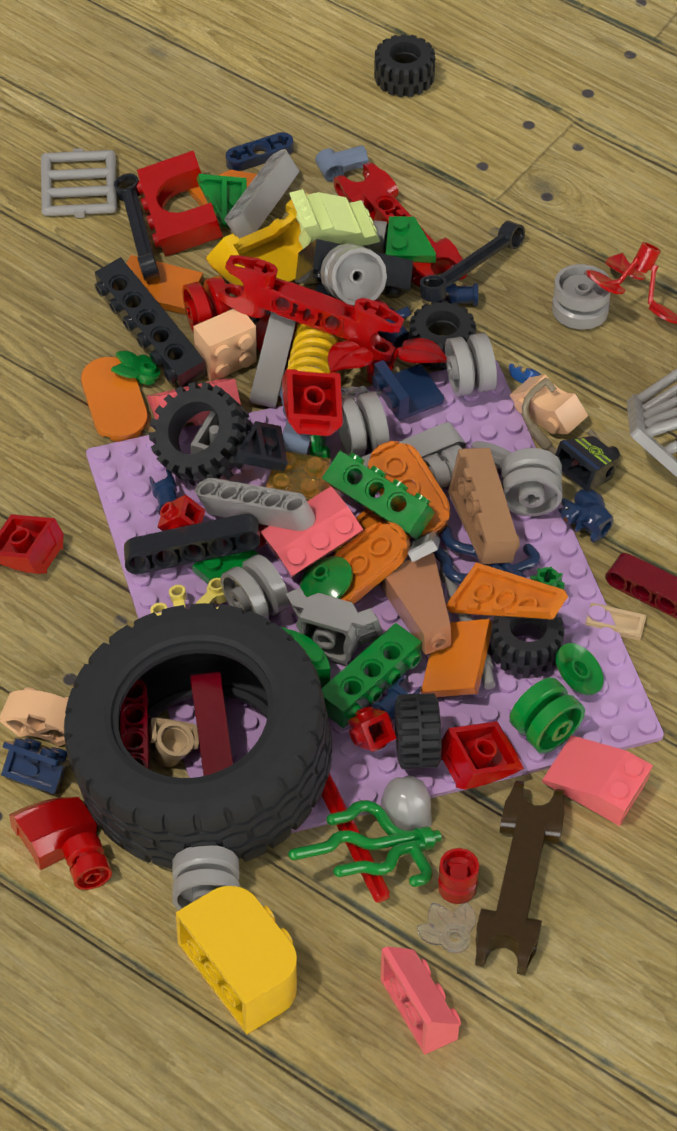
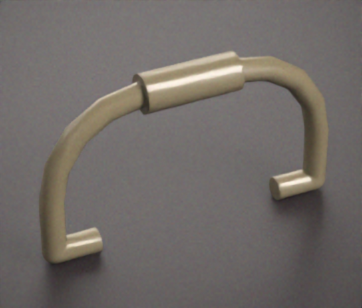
[522,378,600,455]

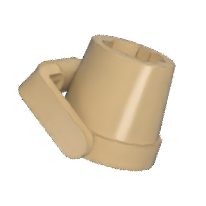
[149,718,199,767]

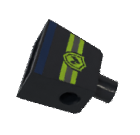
[555,436,620,492]

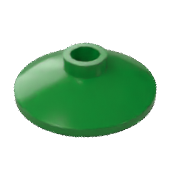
[300,556,353,598]
[556,643,604,695]

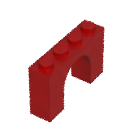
[137,150,223,257]

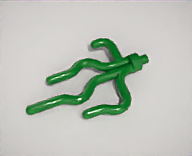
[288,800,442,887]

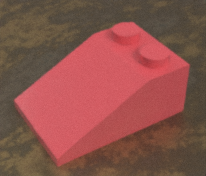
[542,735,653,826]

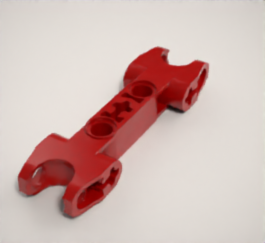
[334,162,467,287]
[218,255,404,361]

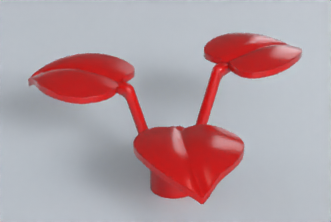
[584,242,677,324]
[327,299,447,384]

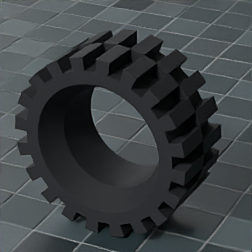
[149,382,253,486]

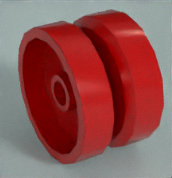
[182,276,234,334]

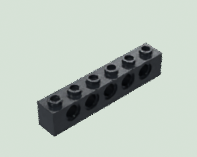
[94,257,207,388]

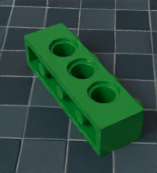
[322,451,435,540]
[322,623,422,728]

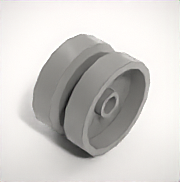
[320,243,387,305]
[552,264,611,329]
[445,332,497,397]
[337,391,389,456]
[501,448,562,516]
[220,554,290,619]
[172,846,239,910]

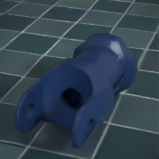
[438,283,478,306]
[149,469,177,516]
[372,674,422,722]

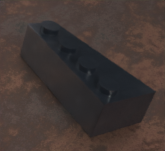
[295,239,413,298]

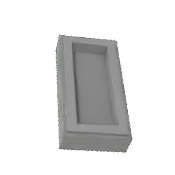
[408,531,440,562]

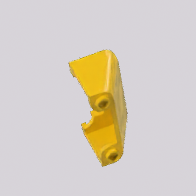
[206,207,303,285]

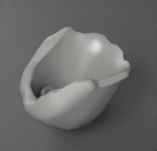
[380,776,432,830]

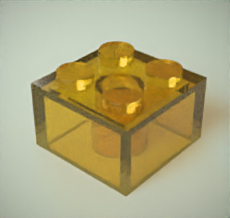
[266,451,331,501]

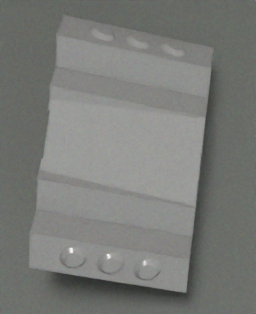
[285,588,383,665]

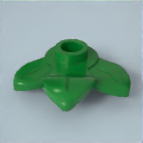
[111,350,161,385]
[310,435,331,469]

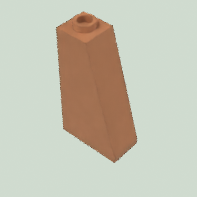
[381,552,451,655]

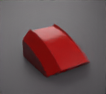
[282,369,343,436]
[0,514,64,574]
[441,721,524,790]
[9,797,97,871]

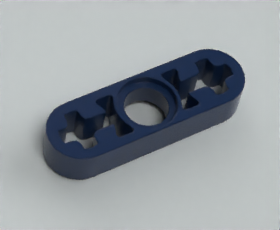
[226,132,293,171]

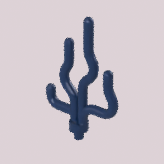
[433,519,540,584]

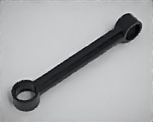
[114,173,160,281]
[420,221,525,302]

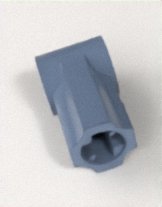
[315,145,369,182]

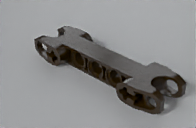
[475,781,565,976]

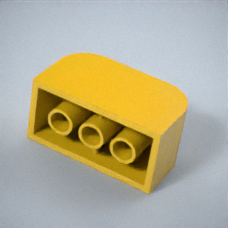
[175,886,297,1034]

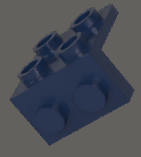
[372,360,444,421]

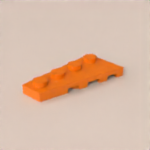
[446,562,568,619]

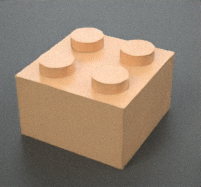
[193,309,257,381]

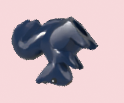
[558,489,614,543]

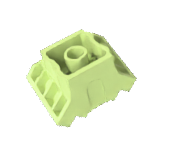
[289,189,380,249]

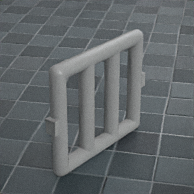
[41,148,117,218]

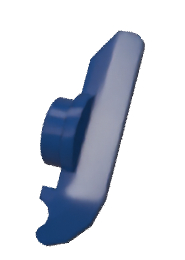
[509,363,541,383]

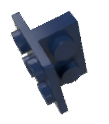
[1,737,71,794]

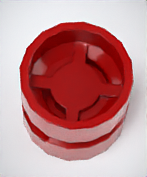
[62,832,112,890]
[438,848,479,904]

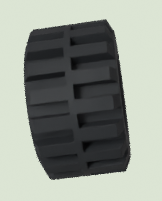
[374,34,435,97]
[409,301,476,370]
[490,613,564,678]
[395,693,441,769]

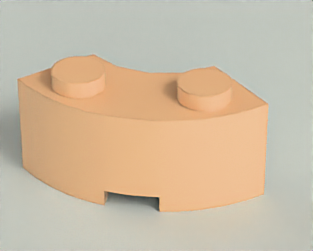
[510,374,588,434]
[0,687,69,747]

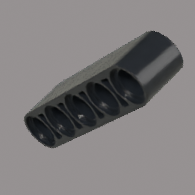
[124,514,260,574]

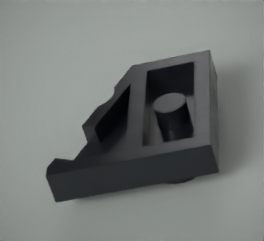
[233,421,288,472]

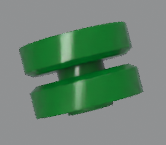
[509,677,585,753]

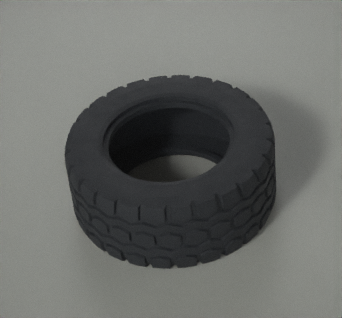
[64,603,332,869]

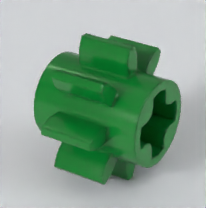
[530,567,565,590]

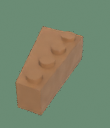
[448,448,520,564]

